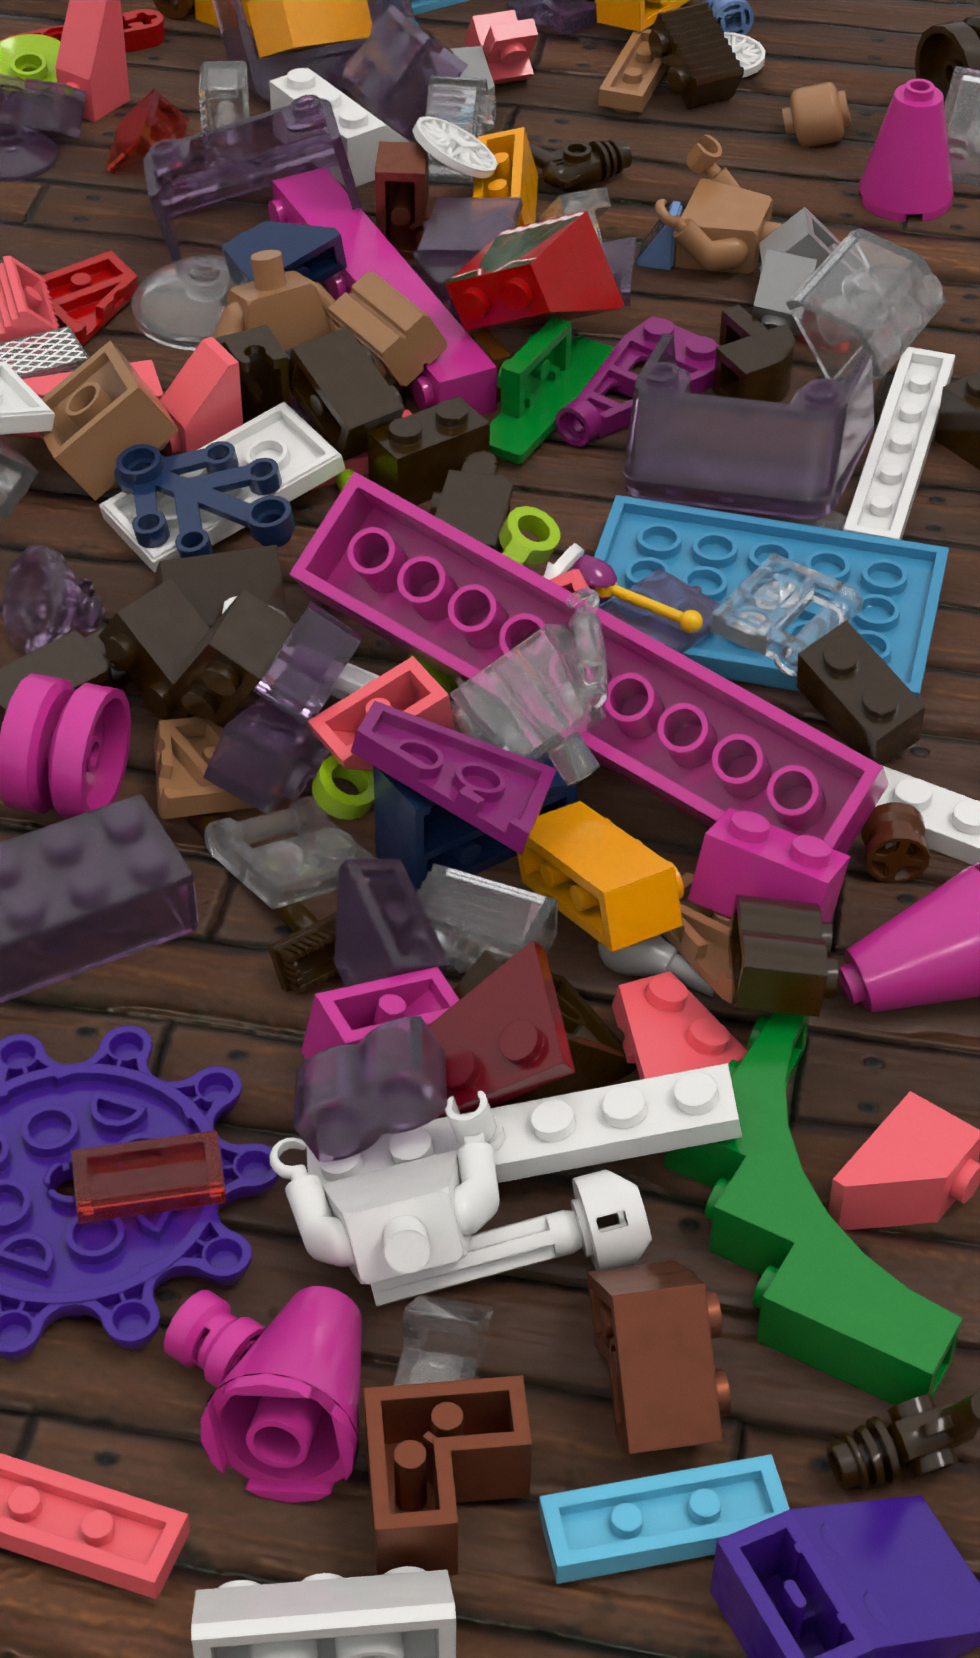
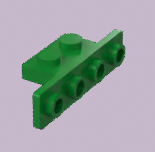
[490,316,615,464]

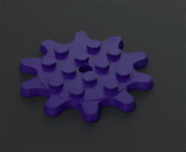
[0,1025,281,1361]

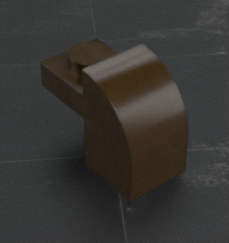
[713,305,795,418]

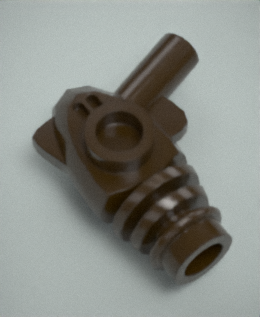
[529,139,632,194]
[826,1391,980,1490]

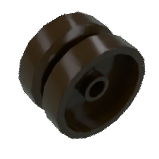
[915,14,980,127]

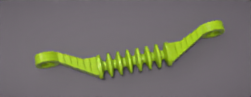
[312,506,561,820]

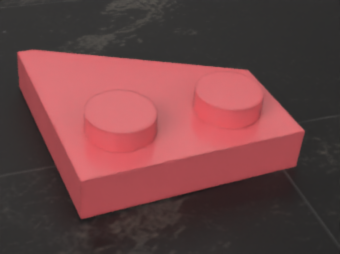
[612,971,748,1080]

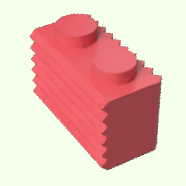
[0,256,61,376]

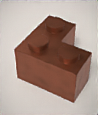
[375,141,477,262]
[587,1260,731,1454]
[364,1375,532,1575]

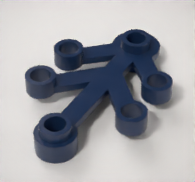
[114,441,295,558]

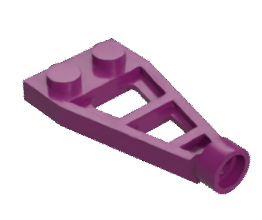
[555,316,722,447]

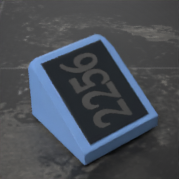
[636,201,683,270]

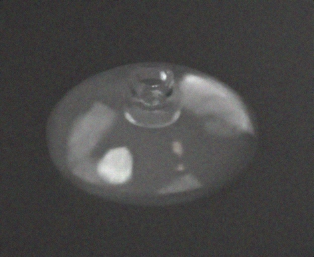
[131,255,236,351]

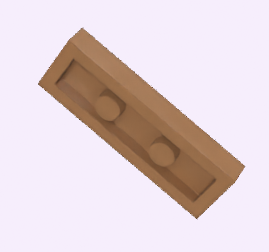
[598,29,666,114]

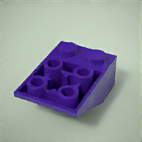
[710,1495,980,1658]

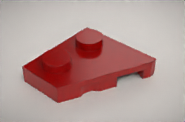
[42,250,138,349]

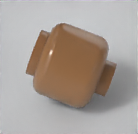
[782,82,852,148]

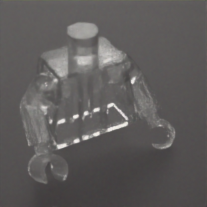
[449,588,608,787]

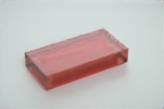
[71,1130,226,1224]

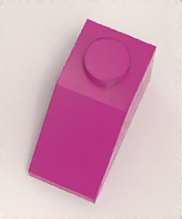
[301,966,459,1101]

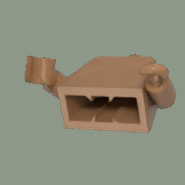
[655,135,782,274]
[213,250,338,360]

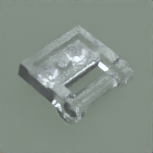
[710,553,863,676]
[204,796,376,909]

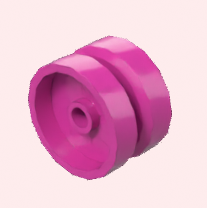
[0,673,131,824]

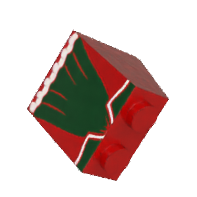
[445,210,625,331]

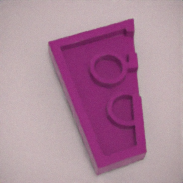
[351,700,557,855]

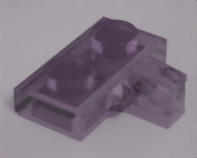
[506,0,597,34]

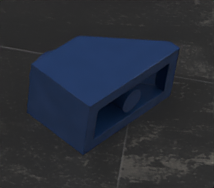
[222,221,347,286]

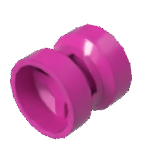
[163,1290,266,1388]

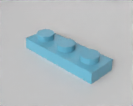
[539,1454,790,1584]

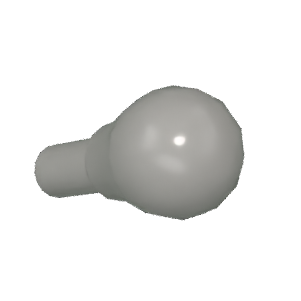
[598,935,716,998]

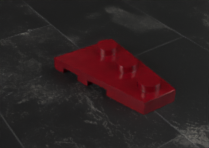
[363,940,575,1131]

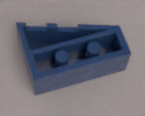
[373,740,577,902]

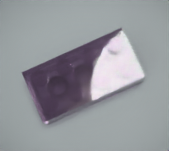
[0,794,199,1003]

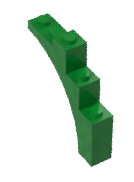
[664,1012,963,1406]

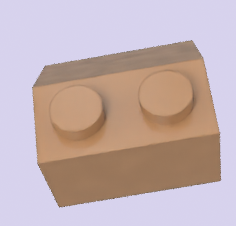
[40,340,179,501]

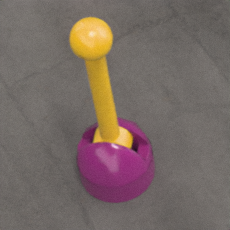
[572,554,703,634]

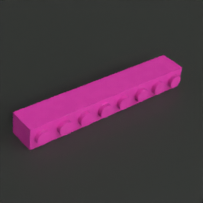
[268,167,497,415]

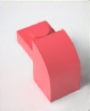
[464,10,538,85]

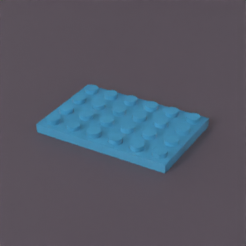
[594,495,949,699]

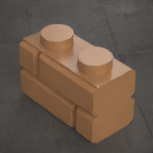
[328,271,448,386]

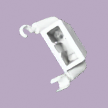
[269,1090,500,1284]

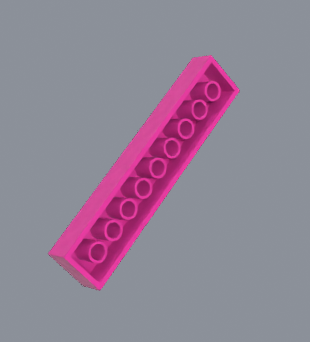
[289,471,889,854]

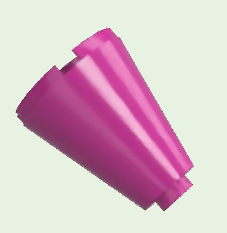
[858,79,953,222]
[838,862,980,1013]
[201,1286,362,1503]

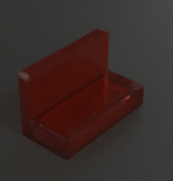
[105,88,189,177]

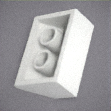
[269,68,410,189]
[191,1566,456,1658]

